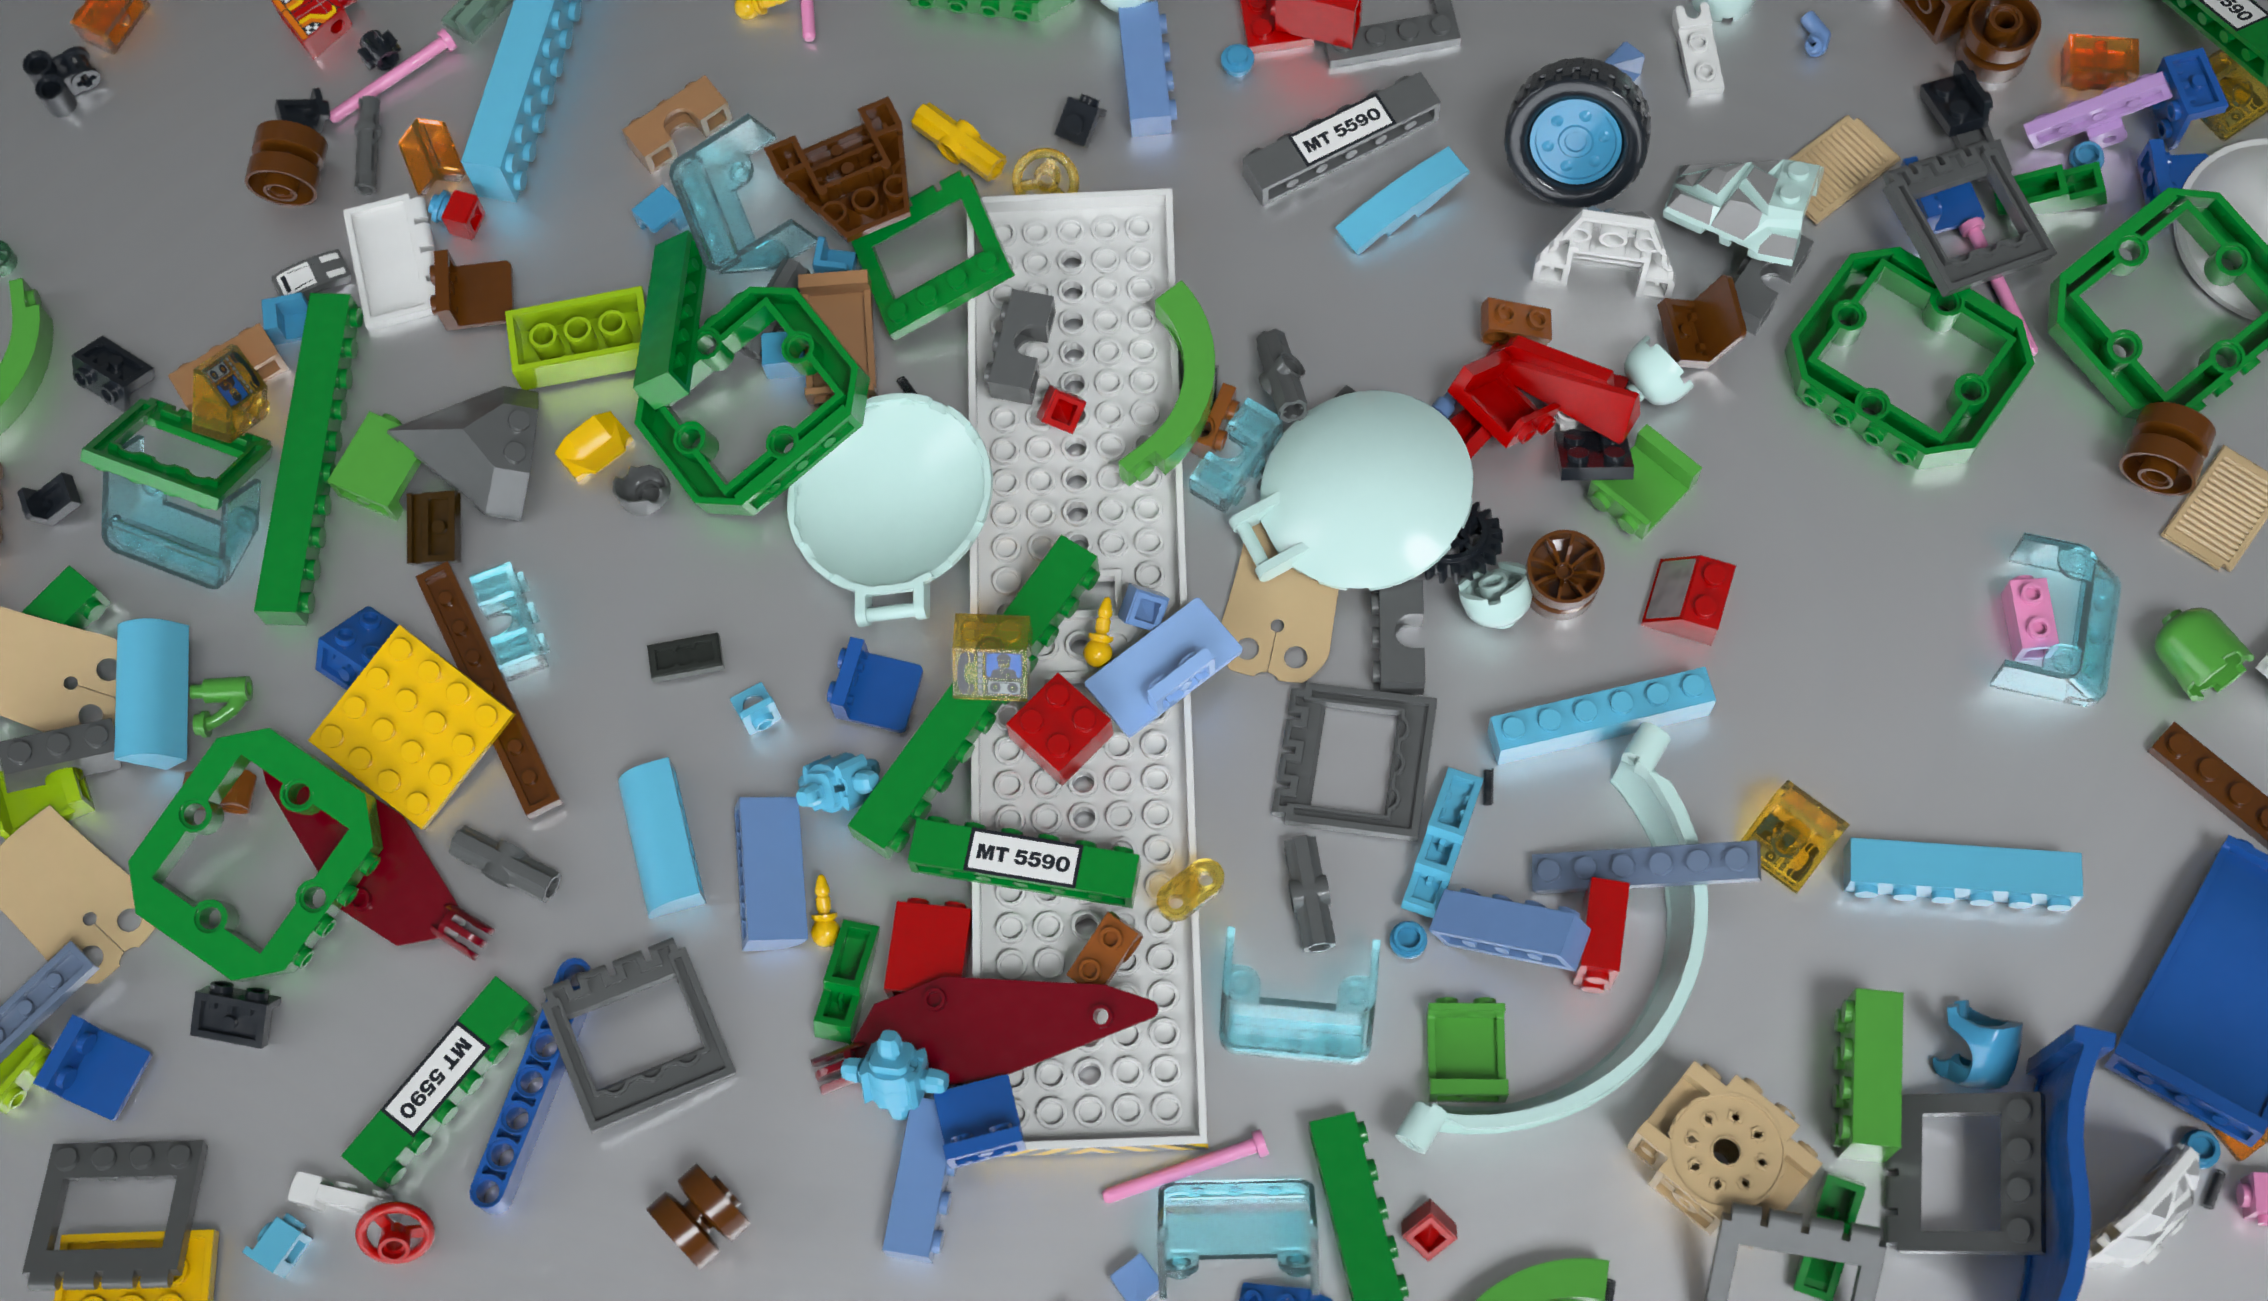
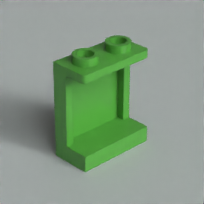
[327,411,422,521]
[1426,997,1509,1103]

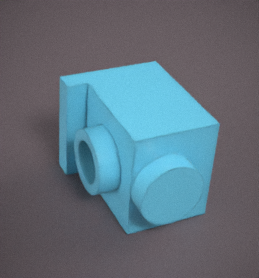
[242,1213,313,1279]

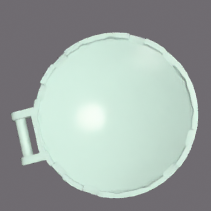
[1229,390,1474,591]
[787,393,993,627]

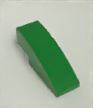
[1993,161,2108,215]
[813,919,880,1044]
[1793,1170,1866,1301]

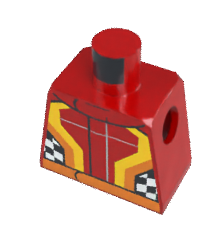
[271,0,358,60]

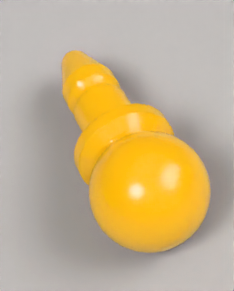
[734,0,788,20]
[1083,597,1114,668]
[811,874,840,947]

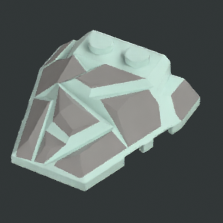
[1663,159,1824,266]

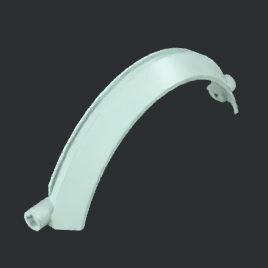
[1395,722,1709,1154]

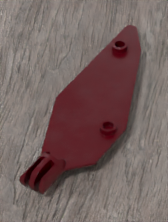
[262,769,495,961]
[810,976,1159,1096]

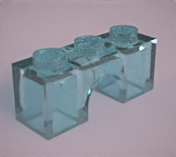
[1189,397,1284,514]
[469,561,551,682]

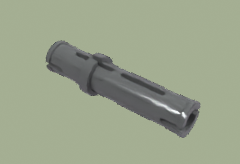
[354,96,382,195]

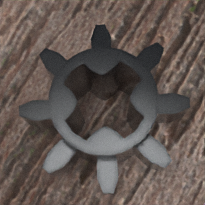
[357,30,402,71]

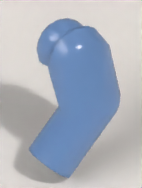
[1800,11,1831,57]

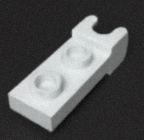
[1672,2,1725,98]
[287,1171,403,1223]

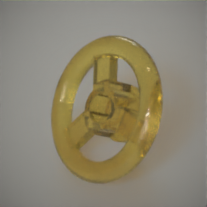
[1012,148,1080,195]

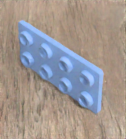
[1084,598,1243,738]

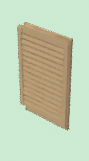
[1788,115,1902,225]
[2160,445,2268,572]

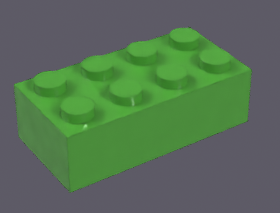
[1831,988,1904,1163]

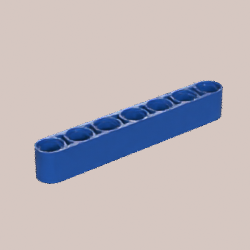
[469,958,592,1215]

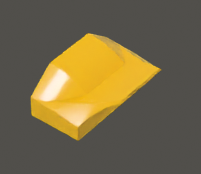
[555,411,634,482]

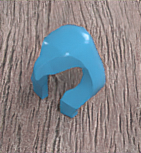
[1932,1000,2023,1089]

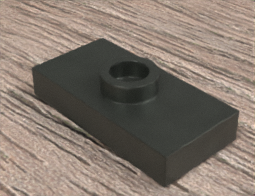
[647,632,725,683]

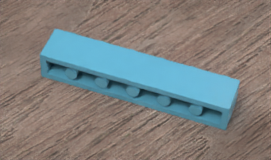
[1487,667,1716,765]
[1843,838,2083,911]

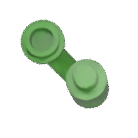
[189,676,253,738]

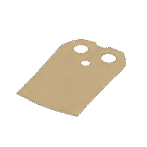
[1221,523,1339,683]
[0,606,117,732]
[0,805,156,984]

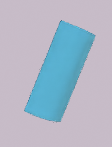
[114,618,189,770]
[618,757,706,919]

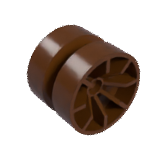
[1955,0,2041,84]
[244,120,328,206]
[2119,402,2216,496]
[1525,530,1605,621]
[646,1163,751,1270]

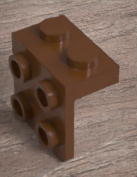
[429,249,514,331]
[1657,275,1747,369]

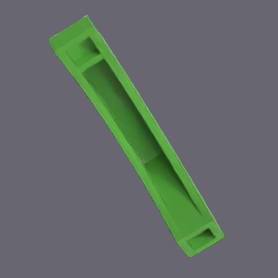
[0,278,53,435]
[1118,280,1215,486]
[1475,1258,1610,1301]

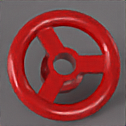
[355,1201,435,1264]

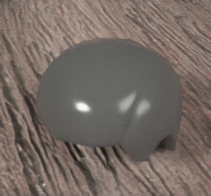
[612,465,671,516]

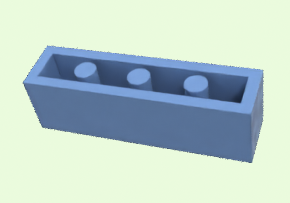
[1118,1,1177,137]
[1429,888,1591,972]
[882,1098,957,1264]

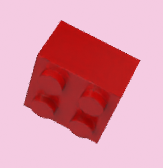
[1006,673,1114,786]

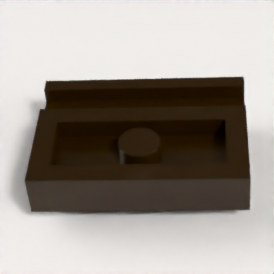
[407,491,461,565]

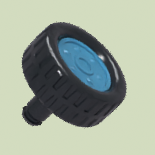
[1504,57,1651,208]

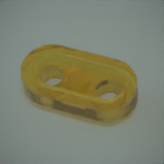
[1156,858,1225,922]

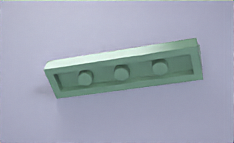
[441,0,514,44]

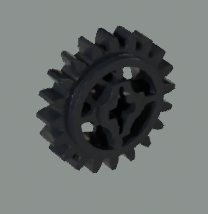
[1425,501,1503,584]

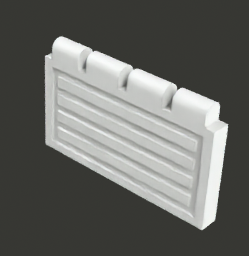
[343,193,435,331]

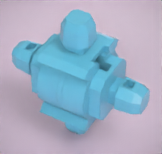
[796,752,881,813]
[841,1030,949,1121]

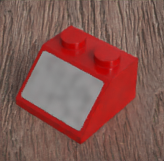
[1641,555,1736,646]

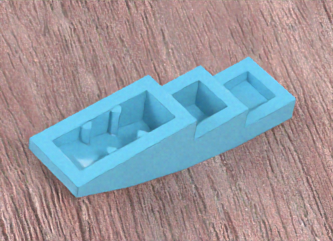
[1335,146,1471,255]
[1401,767,1484,919]

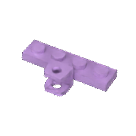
[2024,71,2173,149]

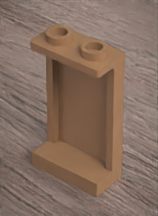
[798,269,878,408]

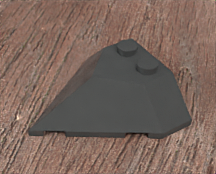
[387,386,539,521]

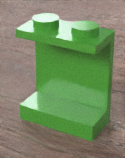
[1587,424,1702,540]

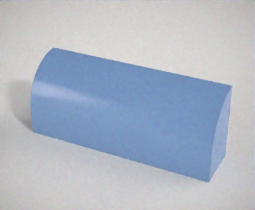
[734,797,808,951]

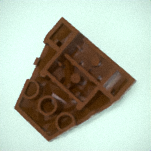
[764,96,911,243]

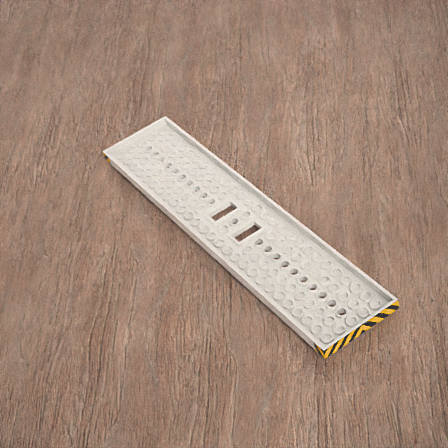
[967,188,1208,1157]

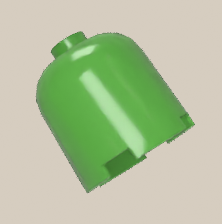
[2154,607,2255,702]

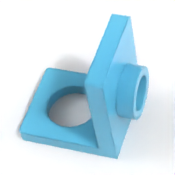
[730,682,782,735]

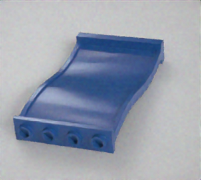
[2103,835,2268,1148]
[2017,1024,2116,1301]

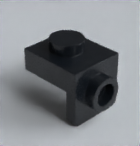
[274,88,330,134]
[1054,93,1107,148]
[17,472,82,526]

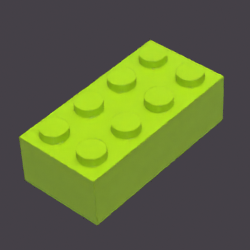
[505,286,647,390]

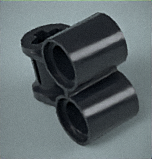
[22,46,101,117]

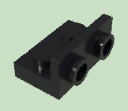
[1920,60,1993,137]
[72,335,155,412]
[190,981,281,1049]

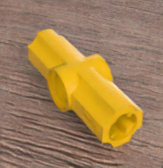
[911,102,1007,182]

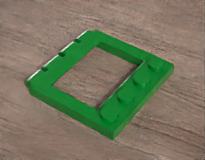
[851,170,1015,341]
[80,398,273,511]

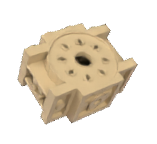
[1627,1061,1823,1250]

